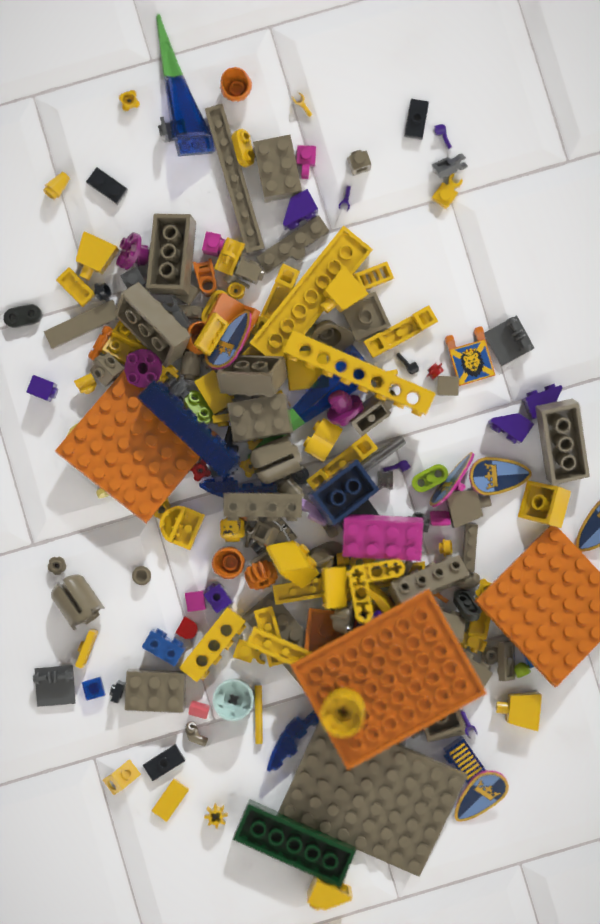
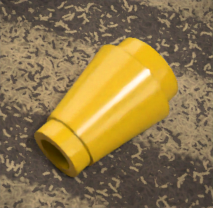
[43,172,70,200]

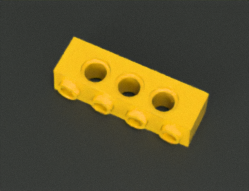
[179,606,247,682]

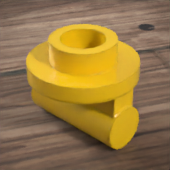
[74,373,97,394]

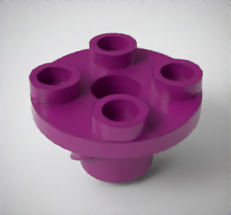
[116,232,150,270]
[125,349,162,388]
[327,390,364,426]

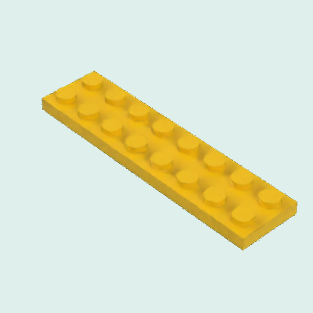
[249,225,373,359]

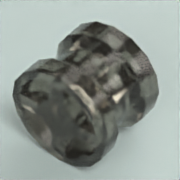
[377,471,393,490]

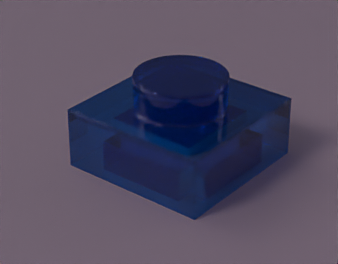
[81,676,106,701]

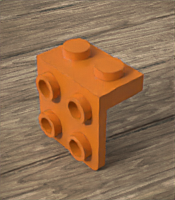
[205,293,261,346]

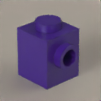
[26,375,59,402]
[204,583,233,613]

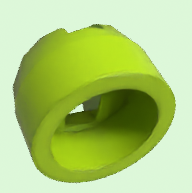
[514,662,531,678]

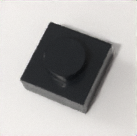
[109,680,126,704]

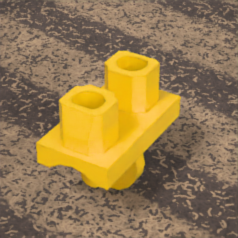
[214,237,245,276]

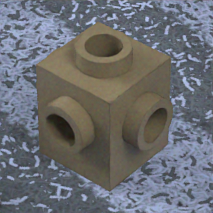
[90,352,125,387]

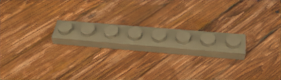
[204,103,265,254]

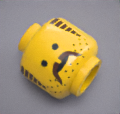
[220,517,245,542]

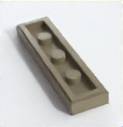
[43,299,118,349]

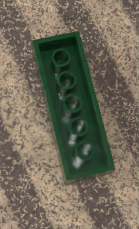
[232,799,356,888]

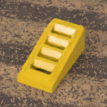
[353,261,394,291]

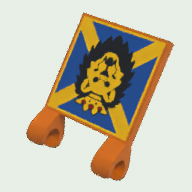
[445,326,496,386]

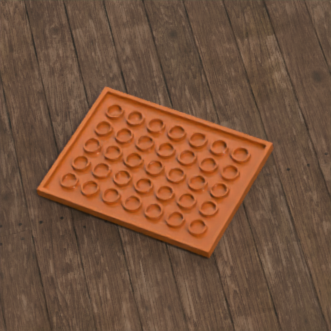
[290,588,487,770]

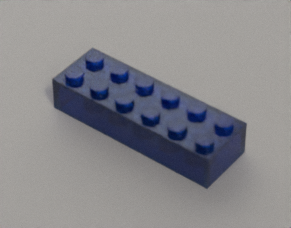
[137,380,241,481]

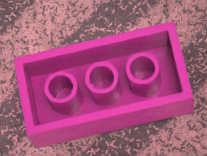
[343,514,424,561]

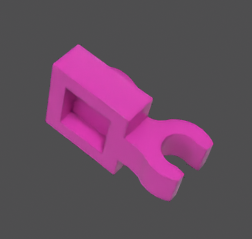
[296,145,316,179]

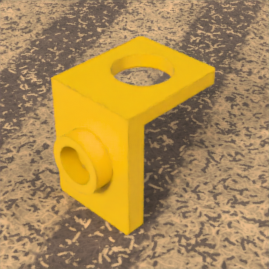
[102,759,141,795]

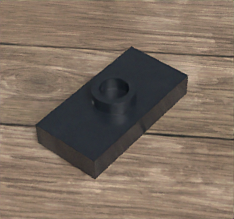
[404,98,429,140]
[143,744,186,782]

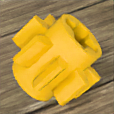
[204,803,228,829]

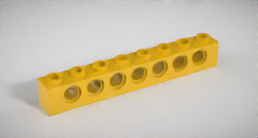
[283,330,436,417]

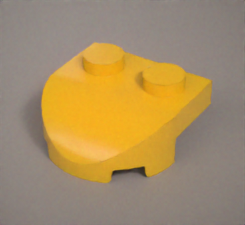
[159,506,205,550]

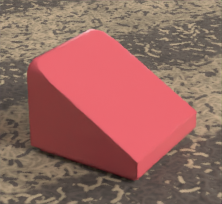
[188,700,210,719]

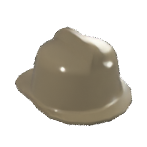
[311,320,355,352]
[308,541,343,578]
[330,603,355,634]

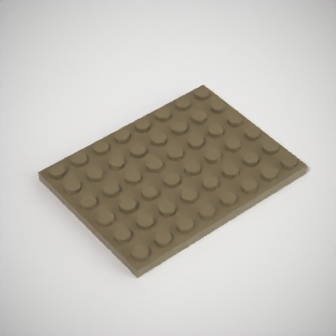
[278,719,467,877]

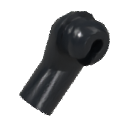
[224,426,239,455]

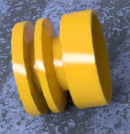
[321,688,365,737]

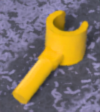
[291,92,313,117]

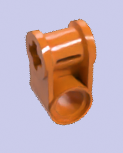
[193,258,217,297]

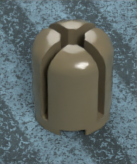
[250,434,305,484]
[51,574,105,631]

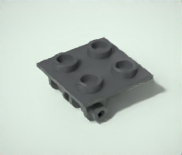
[484,315,535,366]
[33,665,76,707]

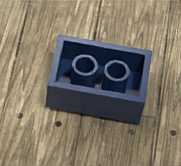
[307,459,380,526]

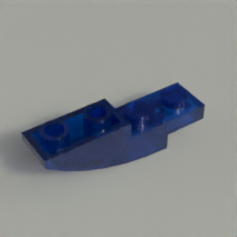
[199,477,278,498]
[267,710,319,772]

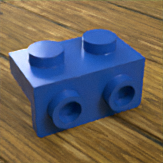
[142,628,186,666]

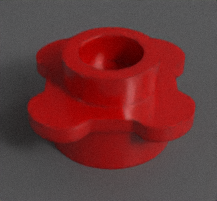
[426,363,444,380]
[190,459,211,481]

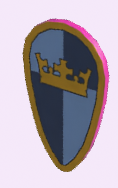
[205,310,251,369]
[429,452,475,508]
[469,457,532,496]
[576,500,600,552]
[454,770,509,822]

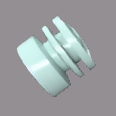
[212,679,254,721]

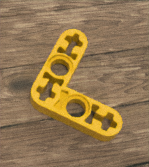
[348,559,405,623]

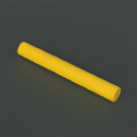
[254,685,263,744]

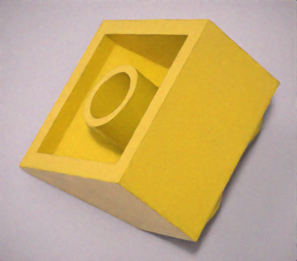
[518,480,571,528]
[266,540,320,588]
[321,567,351,609]
[307,877,353,911]

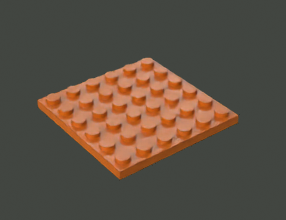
[55,369,219,524]
[474,526,600,688]

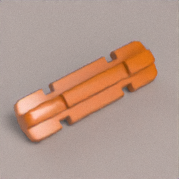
[88,325,113,360]

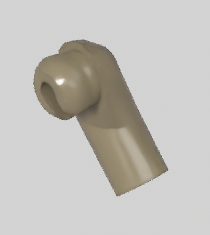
[455,573,480,590]
[185,722,208,747]

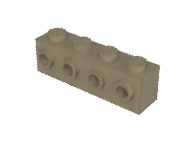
[223,493,302,521]
[387,555,470,606]

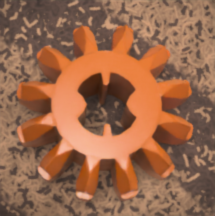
[244,560,278,590]

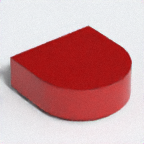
[175,616,198,639]

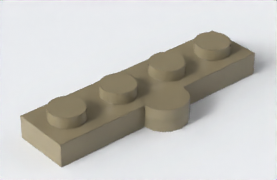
[256,215,329,274]

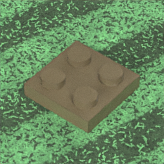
[343,291,391,342]

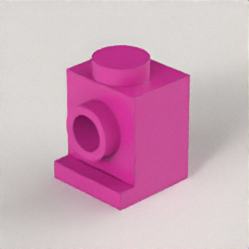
[202,231,226,258]

